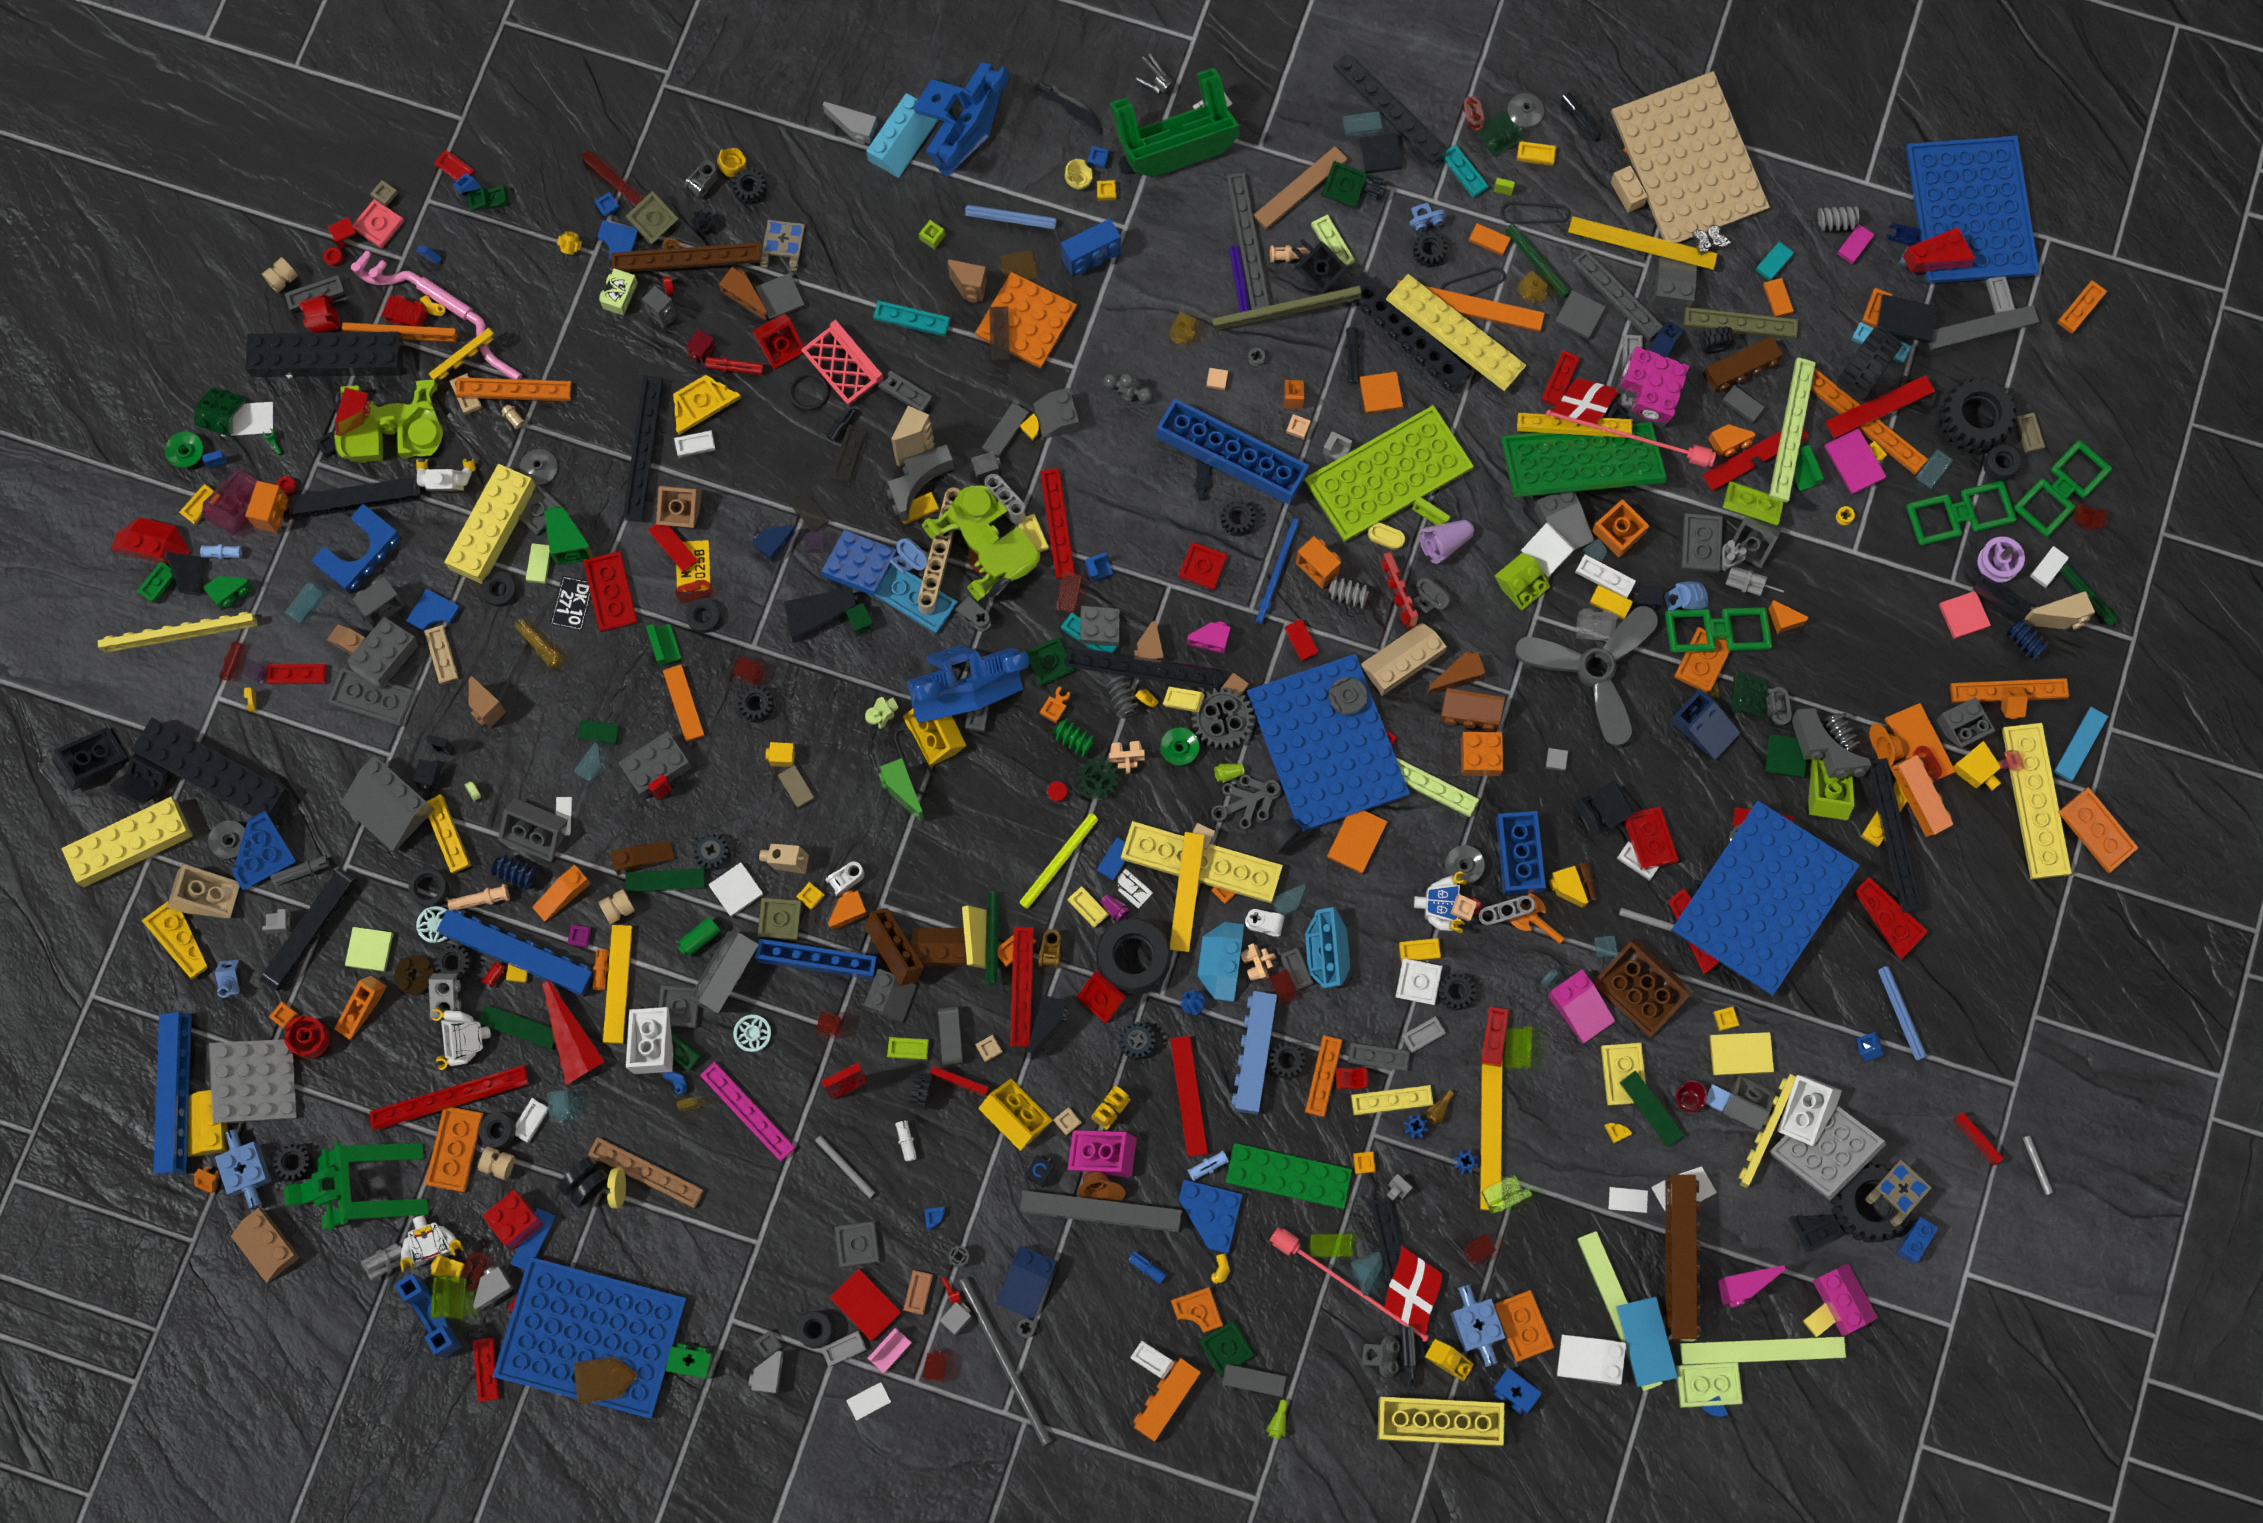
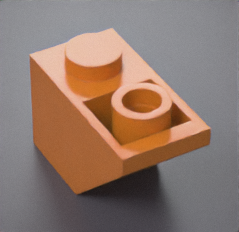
[1708,424,1756,458]

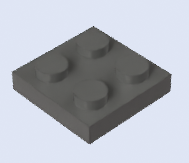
[1080,606,1119,646]

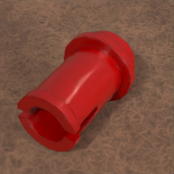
[481,961,505,987]

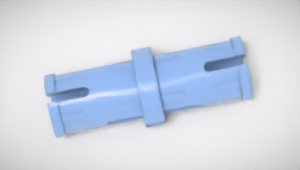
[200,544,242,559]
[1188,1151,1229,1181]

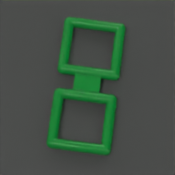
[2014,440,2112,537]
[1906,481,2017,546]
[1665,607,1773,652]

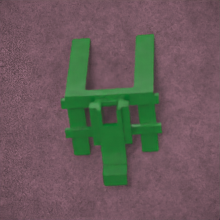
[284,1142,428,1230]

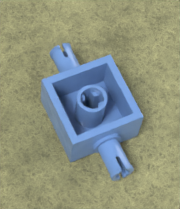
[215,1129,272,1209]
[1451,1284,1505,1367]

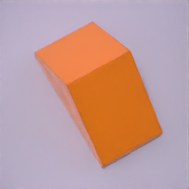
[1284,380,1304,409]
[1768,600,1808,634]

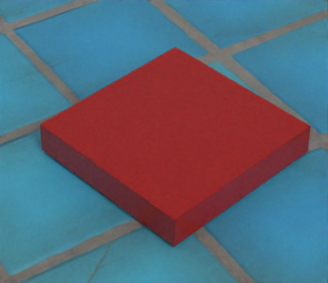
[1178,542,1228,590]
[1077,971,1126,1024]

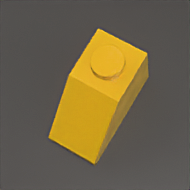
[1549,866,1588,907]

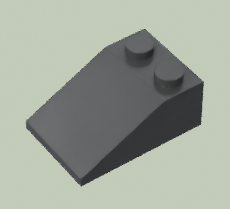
[1653,256,1697,309]
[1534,491,1594,551]

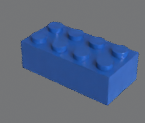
[1496,811,1546,896]

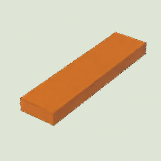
[663,664,705,743]
[1305,1035,1342,1118]

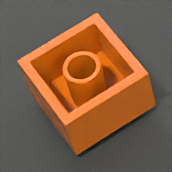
[245,481,289,534]
[1592,499,1649,557]
[1296,536,1341,589]
[1461,732,1503,776]

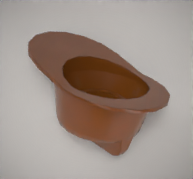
[1078,1172,1126,1202]

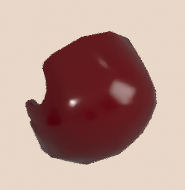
[1675,1080,1707,1113]

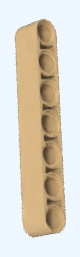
[918,488,960,614]

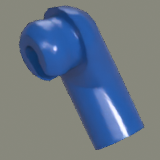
[663,1071,687,1095]

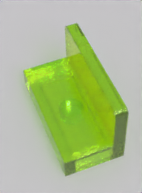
[1504,1026,1532,1069]
[1482,1175,1532,1213]
[1310,1234,1352,1257]
[431,1275,466,1319]

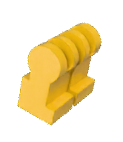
[1091,1085,1131,1131]

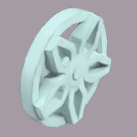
[416,906,448,943]
[733,1015,771,1052]

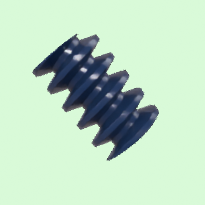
[2004,620,2048,662]
[490,854,535,891]

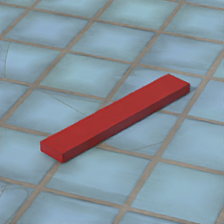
[1825,375,1935,439]
[1702,428,1809,492]
[1040,468,1075,580]
[1010,927,1034,1047]
[1170,1036,1208,1157]

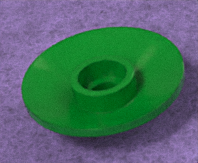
[165,432,203,468]
[1160,728,1199,766]

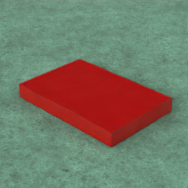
[1624,807,1679,870]
[829,1269,901,1341]

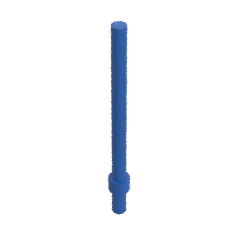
[1255,518,1300,624]

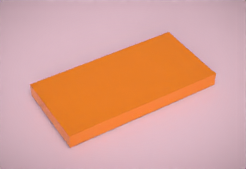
[1884,703,1956,782]
[2058,787,2138,873]
[425,1107,484,1193]

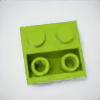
[1495,552,1550,610]

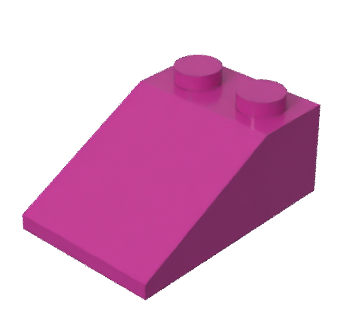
[1548,970,1615,1044]
[1068,1130,1137,1177]
[1718,1265,1785,1308]

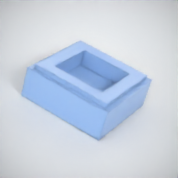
[1705,1084,1731,1112]

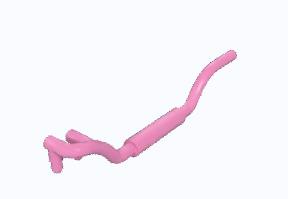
[351,250,522,380]

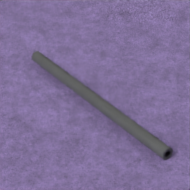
[958,1277,1052,1446]

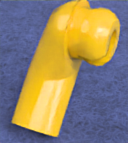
[420,295,446,316]
[1211,1254,1230,1284]

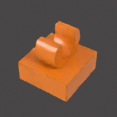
[194,1166,219,1194]

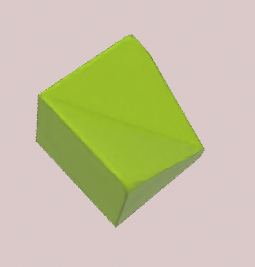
[919,220,946,249]

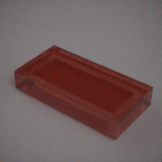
[1056,571,1082,613]

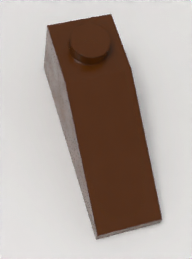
[610,841,675,876]

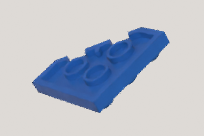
[233,810,296,890]
[1179,1180,1242,1254]

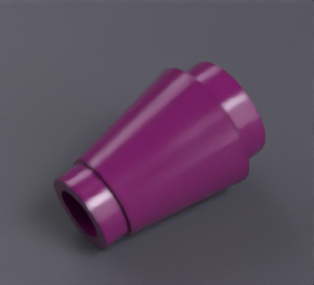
[1100,894,1130,921]

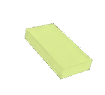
[526,544,551,584]

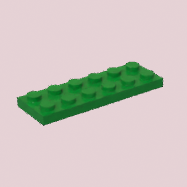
[1226,1143,1352,1210]

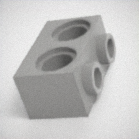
[429,974,461,1018]

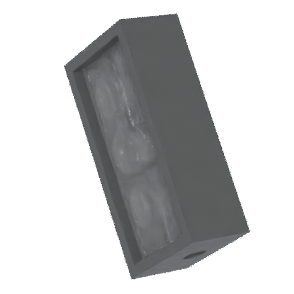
[688,931,759,1014]

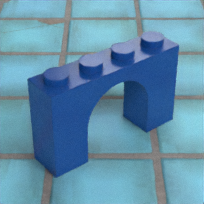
[311,504,401,594]
[394,1273,462,1358]

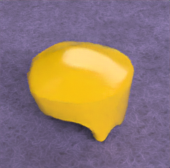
[717,148,746,177]

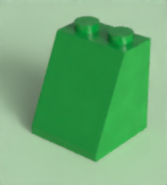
[544,506,594,566]

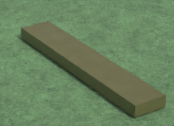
[1683,307,1798,339]

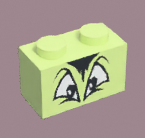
[599,269,638,315]

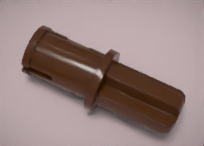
[1576,862,1596,902]

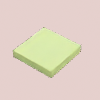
[345,927,393,972]

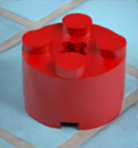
[300,294,340,333]
[284,1016,331,1060]

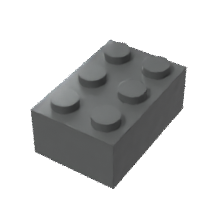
[347,617,418,690]
[619,731,692,800]

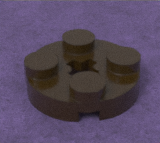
[394,955,436,996]

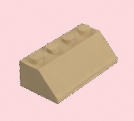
[891,406,935,467]
[1360,622,1446,696]

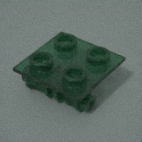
[1473,110,1524,157]
[1730,671,1769,717]

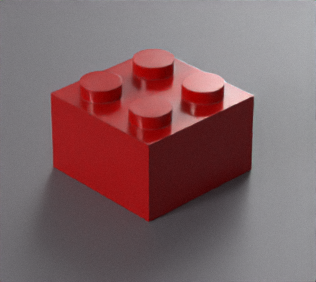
[482,1190,544,1251]

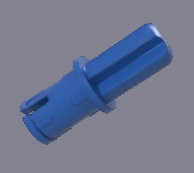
[1128,1251,1167,1284]

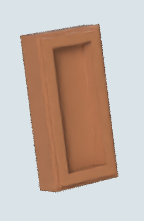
[903,1270,933,1315]

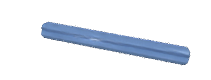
[965,205,1057,229]
[1878,966,1926,1060]

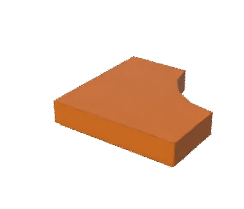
[1171,1287,1223,1333]

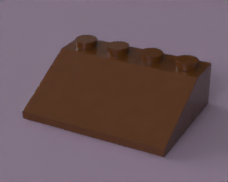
[1592,938,1694,1038]

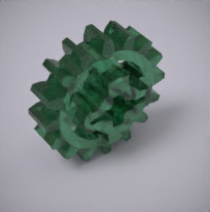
[1077,757,1119,800]

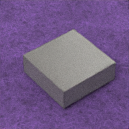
[1545,748,1568,771]

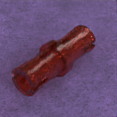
[218,641,244,681]

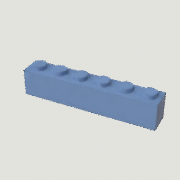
[1231,991,1277,1115]

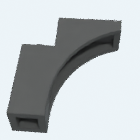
[886,444,955,522]
[1791,708,1871,779]

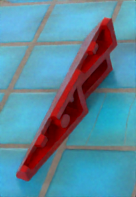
[542,980,605,1085]

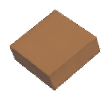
[1223,673,1249,697]

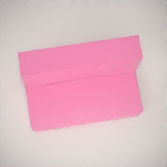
[868,1328,912,1374]

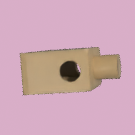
[759,844,809,874]

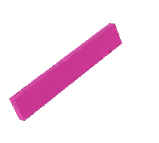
[700,1062,796,1162]

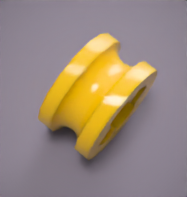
[1836,506,1855,526]

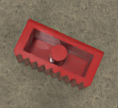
[381,295,428,327]

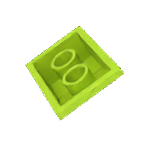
[1808,758,1854,820]

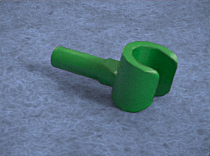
[263,428,282,455]

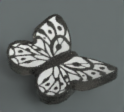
[1692,225,1731,255]

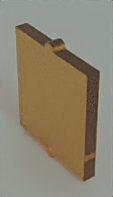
[1000,250,1038,281]

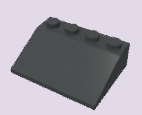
[340,755,435,852]

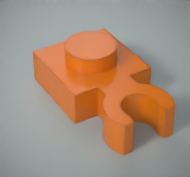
[1040,687,1070,724]

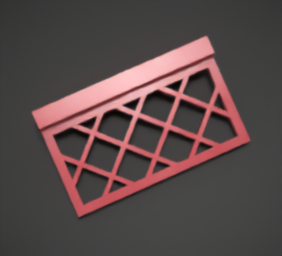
[801,320,884,406]

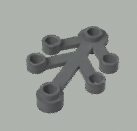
[1211,775,1281,830]

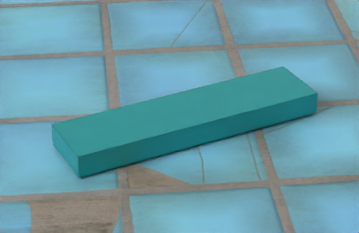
[873,301,950,337]

